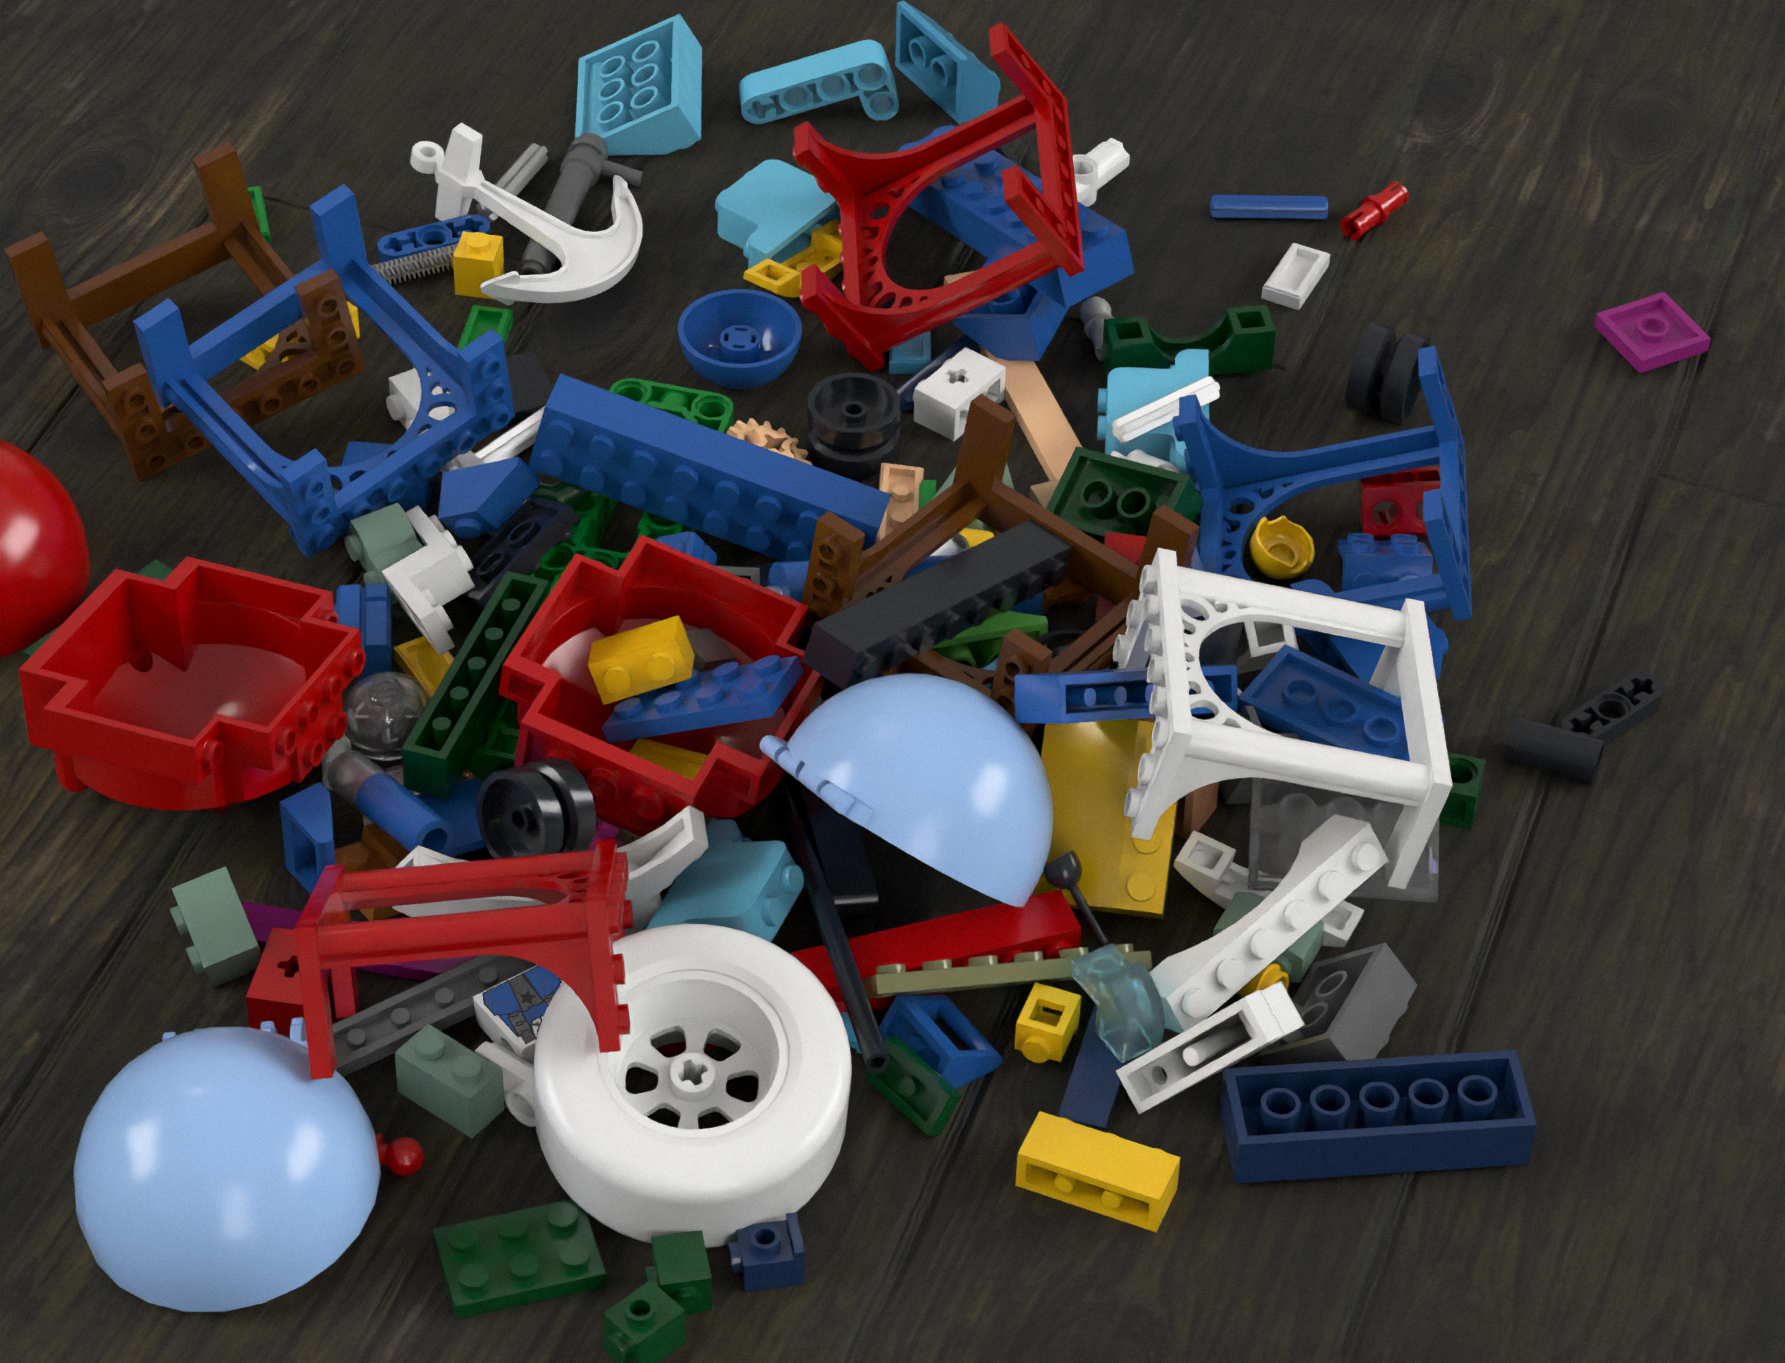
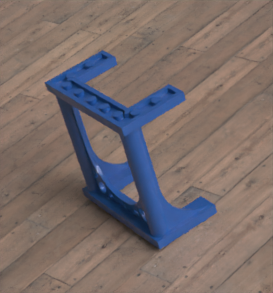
[133,184,515,558]
[1173,346,1472,637]

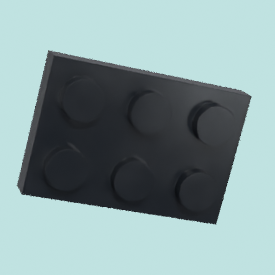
[453,495,580,610]

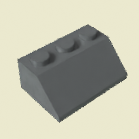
[1257,942,1418,1066]

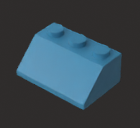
[895,0,1001,125]

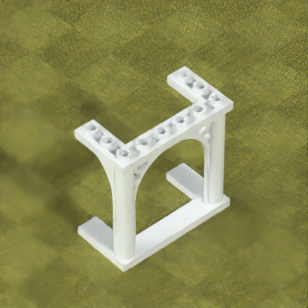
[1113,548,1453,889]

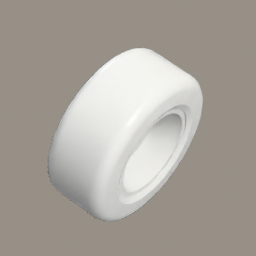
[534,924,852,1248]

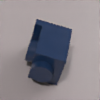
[727,1212,805,1292]

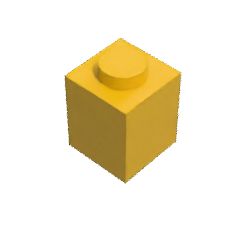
[453,231,504,300]

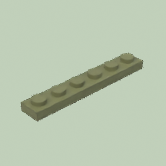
[862,944,1153,999]

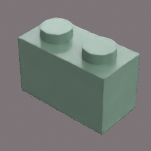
[170,866,262,988]
[395,1024,505,1138]

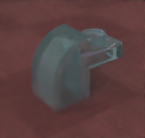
[1071,943,1165,1063]

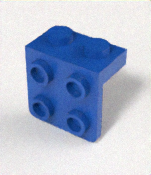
[1337,533,1433,592]

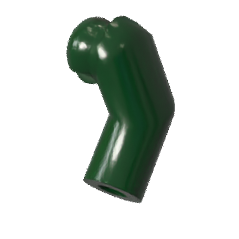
[527,480,592,508]

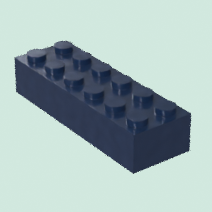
[1219,1050,1537,1184]

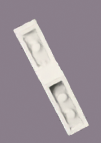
[382,505,475,655]

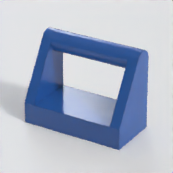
[279,782,336,894]
[879,995,1003,1089]

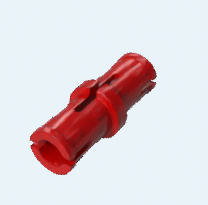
[1340,182,1409,240]

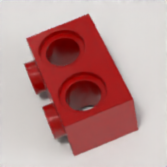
[1359,467,1441,539]

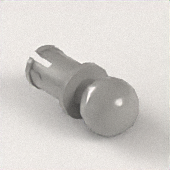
[1080,296,1115,361]

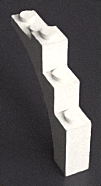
[392,805,709,936]

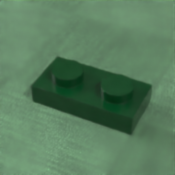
[864,1037,962,1136]

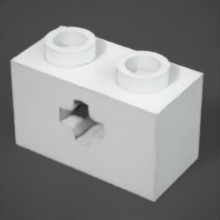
[913,347,1006,441]

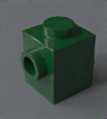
[644,1230,712,1316]
[603,1280,685,1363]

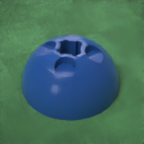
[678,289,802,391]

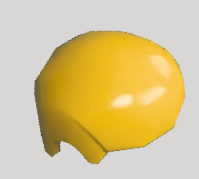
[1249,516,1315,580]

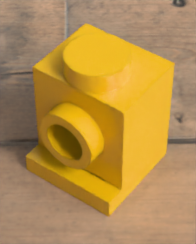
[1015,982,1081,1063]

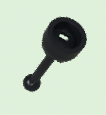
[1043,850,1116,955]

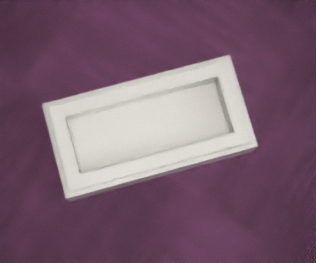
[1261,243,1330,310]

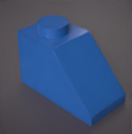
[438,457,540,539]

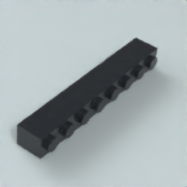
[802,519,1073,690]

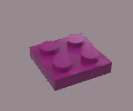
[1594,292,1711,373]

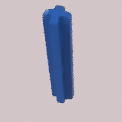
[1210,195,1328,220]

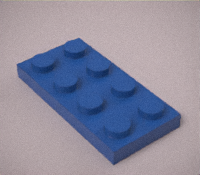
[1238,644,1445,761]
[601,655,804,744]

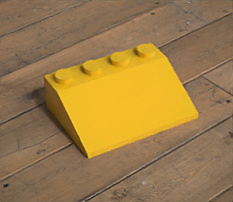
[1031,719,1178,919]

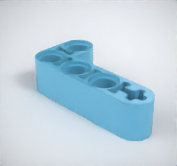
[739,40,899,124]

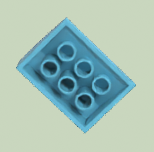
[575,14,702,156]

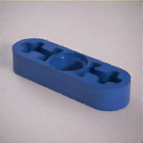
[377,214,491,263]

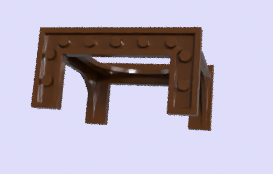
[4,142,366,482]
[801,394,1200,739]

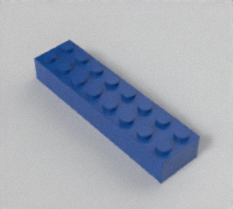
[896,124,1135,308]
[528,373,892,562]

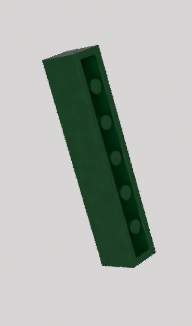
[401,571,550,800]

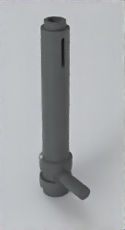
[517,133,643,275]

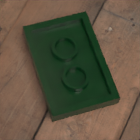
[432,1199,606,1319]

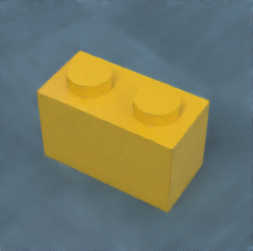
[587,615,695,705]

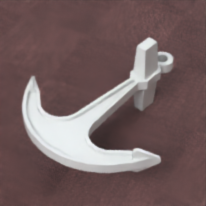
[410,123,643,305]

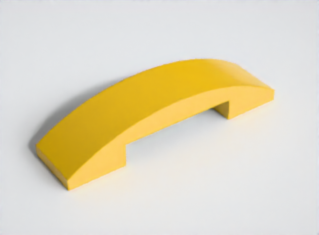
[743,219,844,297]

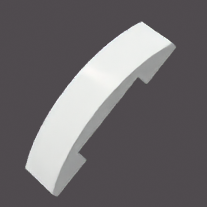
[1173,830,1364,947]

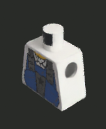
[473,965,564,1065]

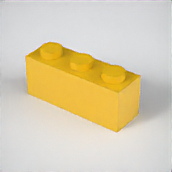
[1015,1111,1180,1232]

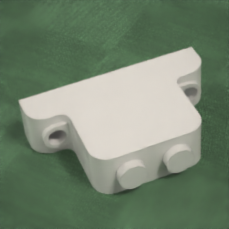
[1116,982,1305,1114]

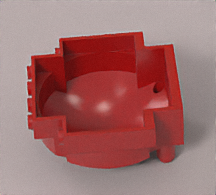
[499,535,825,837]
[19,557,366,810]

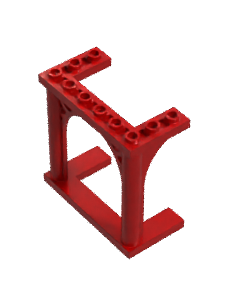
[792,22,1085,373]
[294,839,634,1080]

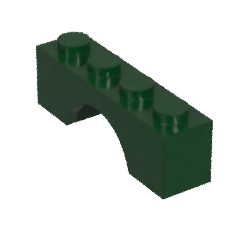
[1101,305,1276,377]

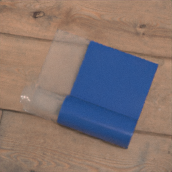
[327,750,486,857]

